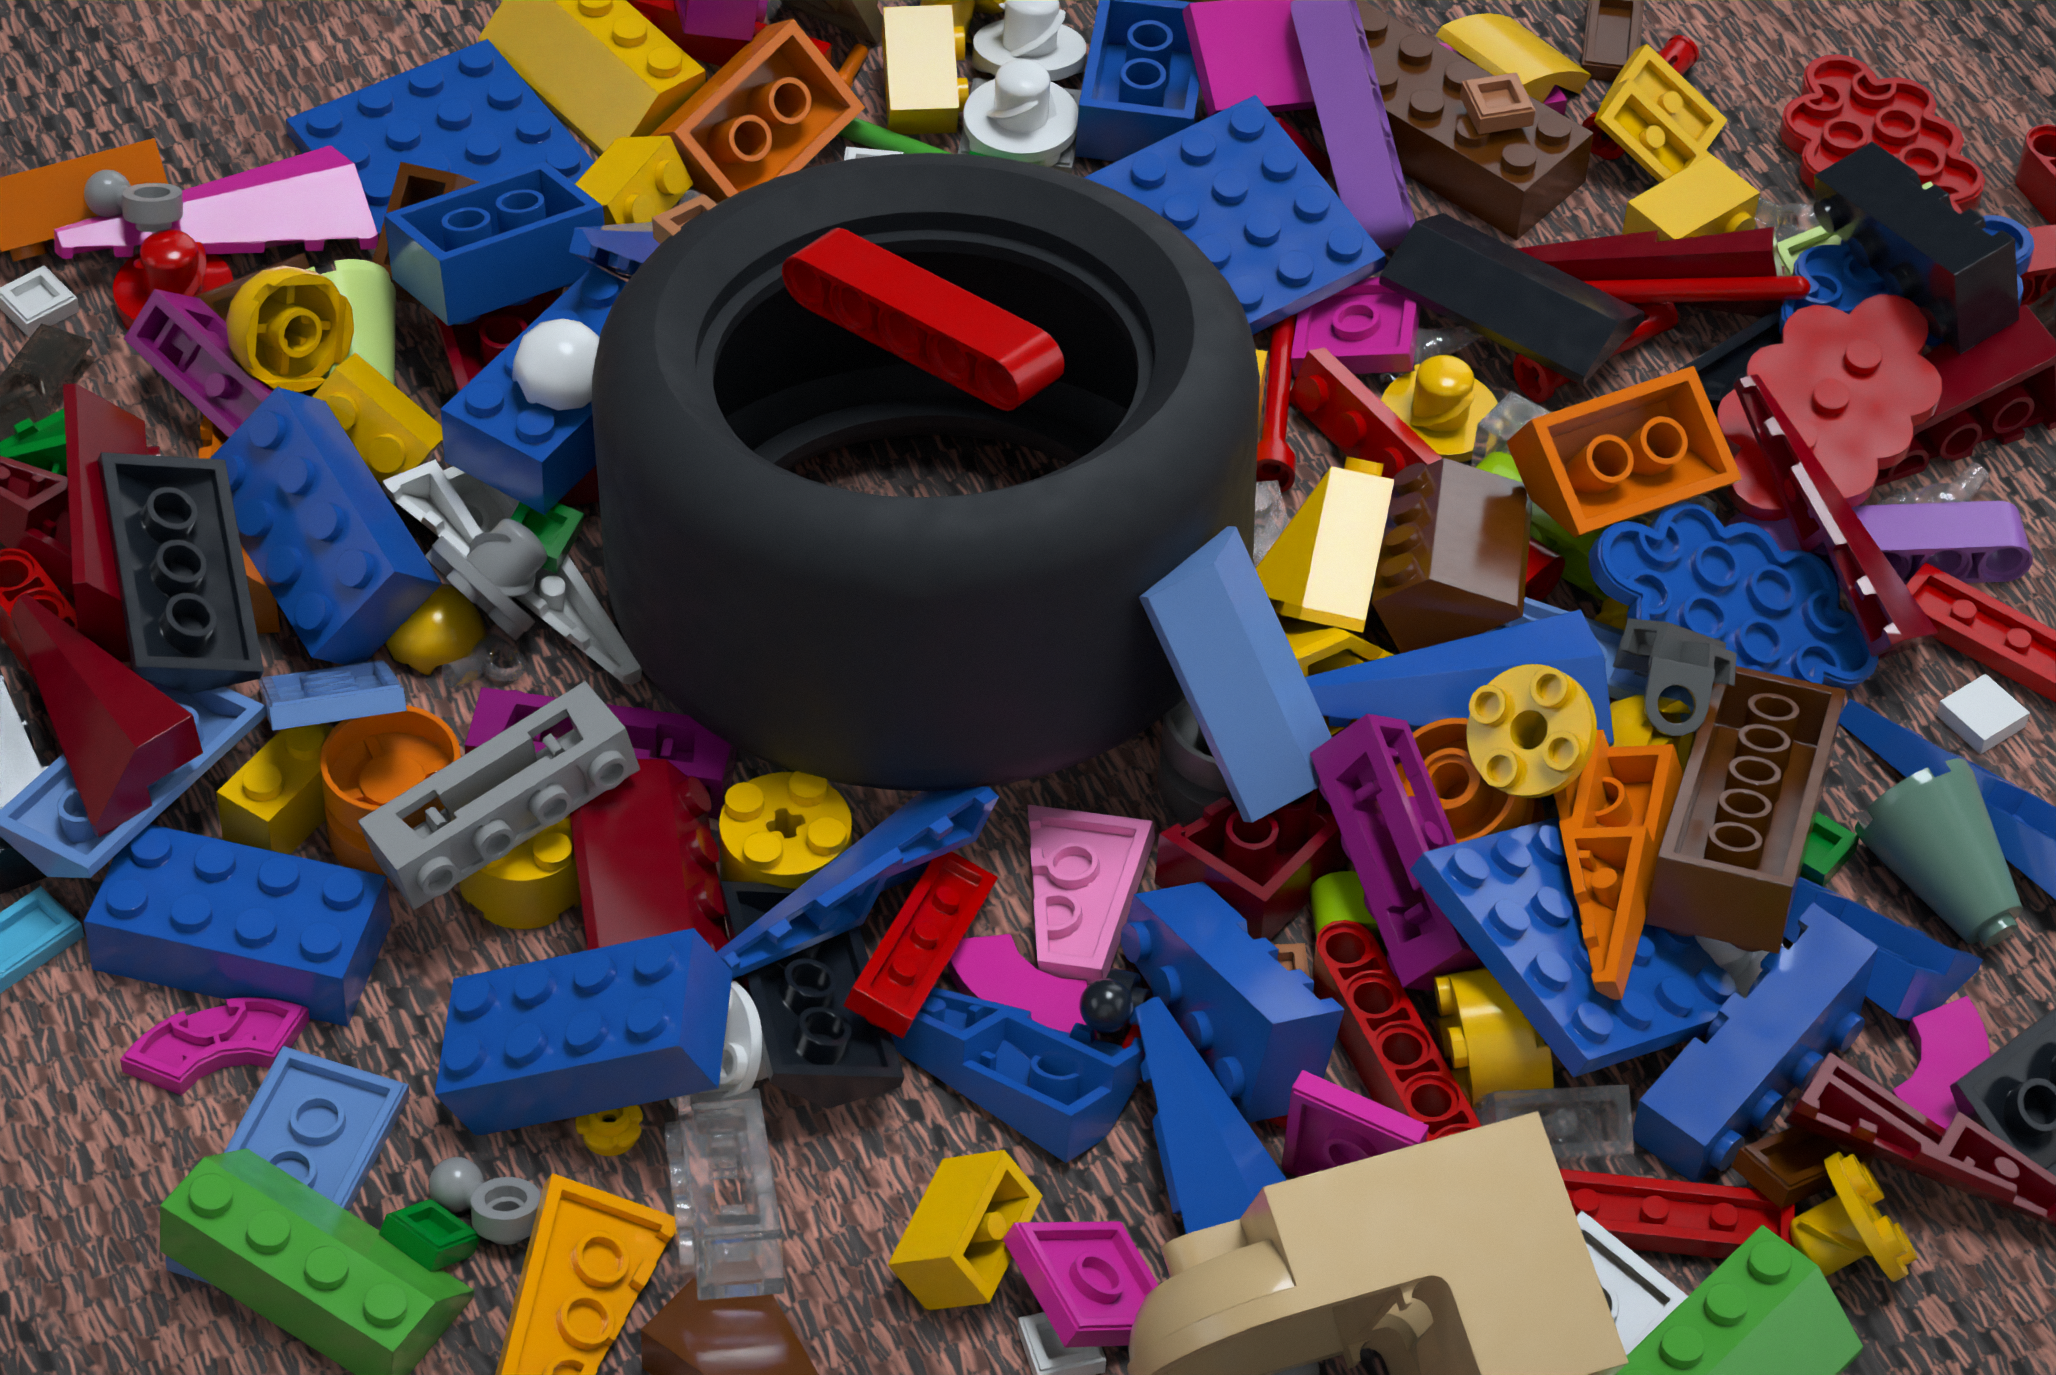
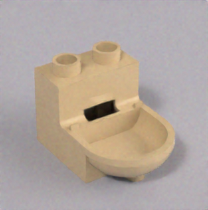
[1127,1111,1629,1375]

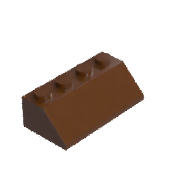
[1372,458,1533,653]

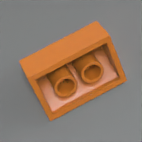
[650,18,865,203]
[0,138,168,262]
[1506,366,1742,538]

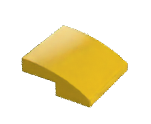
[1436,13,1592,103]
[1594,44,1728,183]

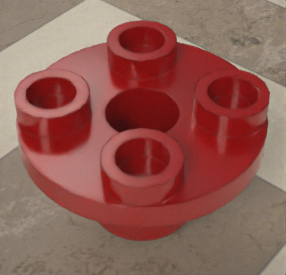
[113,229,233,330]

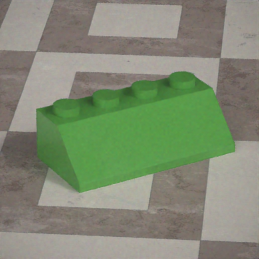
[160,1148,475,1375]
[1616,1225,1863,1375]

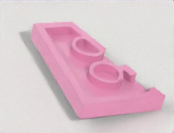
[1028,805,1155,984]

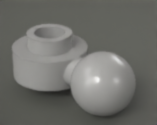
[84,170,183,232]
[428,1157,541,1245]

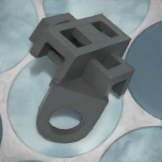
[1613,618,1737,736]

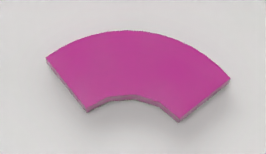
[947,934,1097,1040]
[1892,996,1990,1129]
[120,997,309,1096]

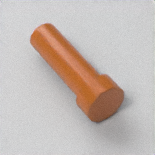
[837,44,869,89]

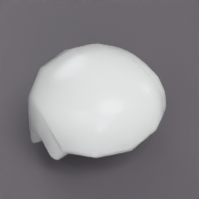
[512,319,600,411]

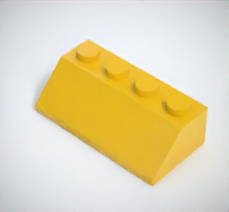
[478,0,706,155]

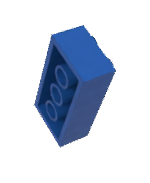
[440,265,627,515]
[210,387,443,665]
[84,824,391,1027]
[435,928,733,1135]

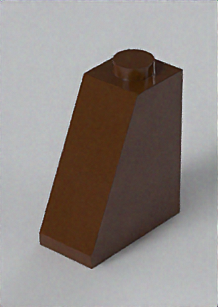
[641,1238,819,1375]

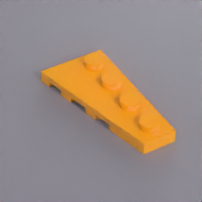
[495,1173,682,1375]

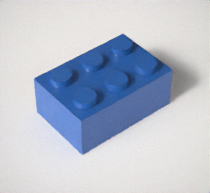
[1075,0,1202,162]
[383,161,605,326]

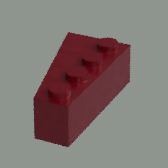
[1874,304,2056,487]
[1155,721,1356,941]

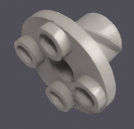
[425,519,547,641]

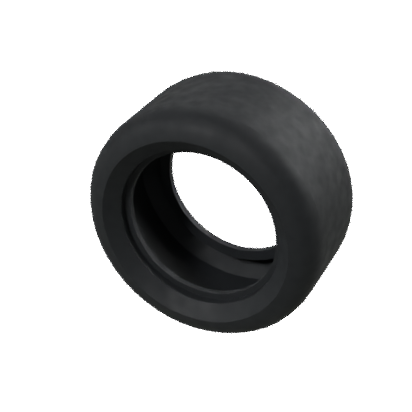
[592,153,1260,791]

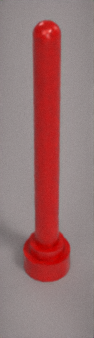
[1583,276,1811,304]
[1256,313,1297,493]

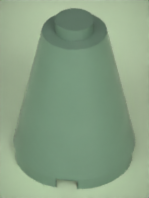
[1855,758,2023,947]

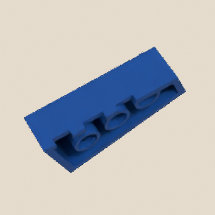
[1121,881,1345,1123]
[1631,903,1879,1183]

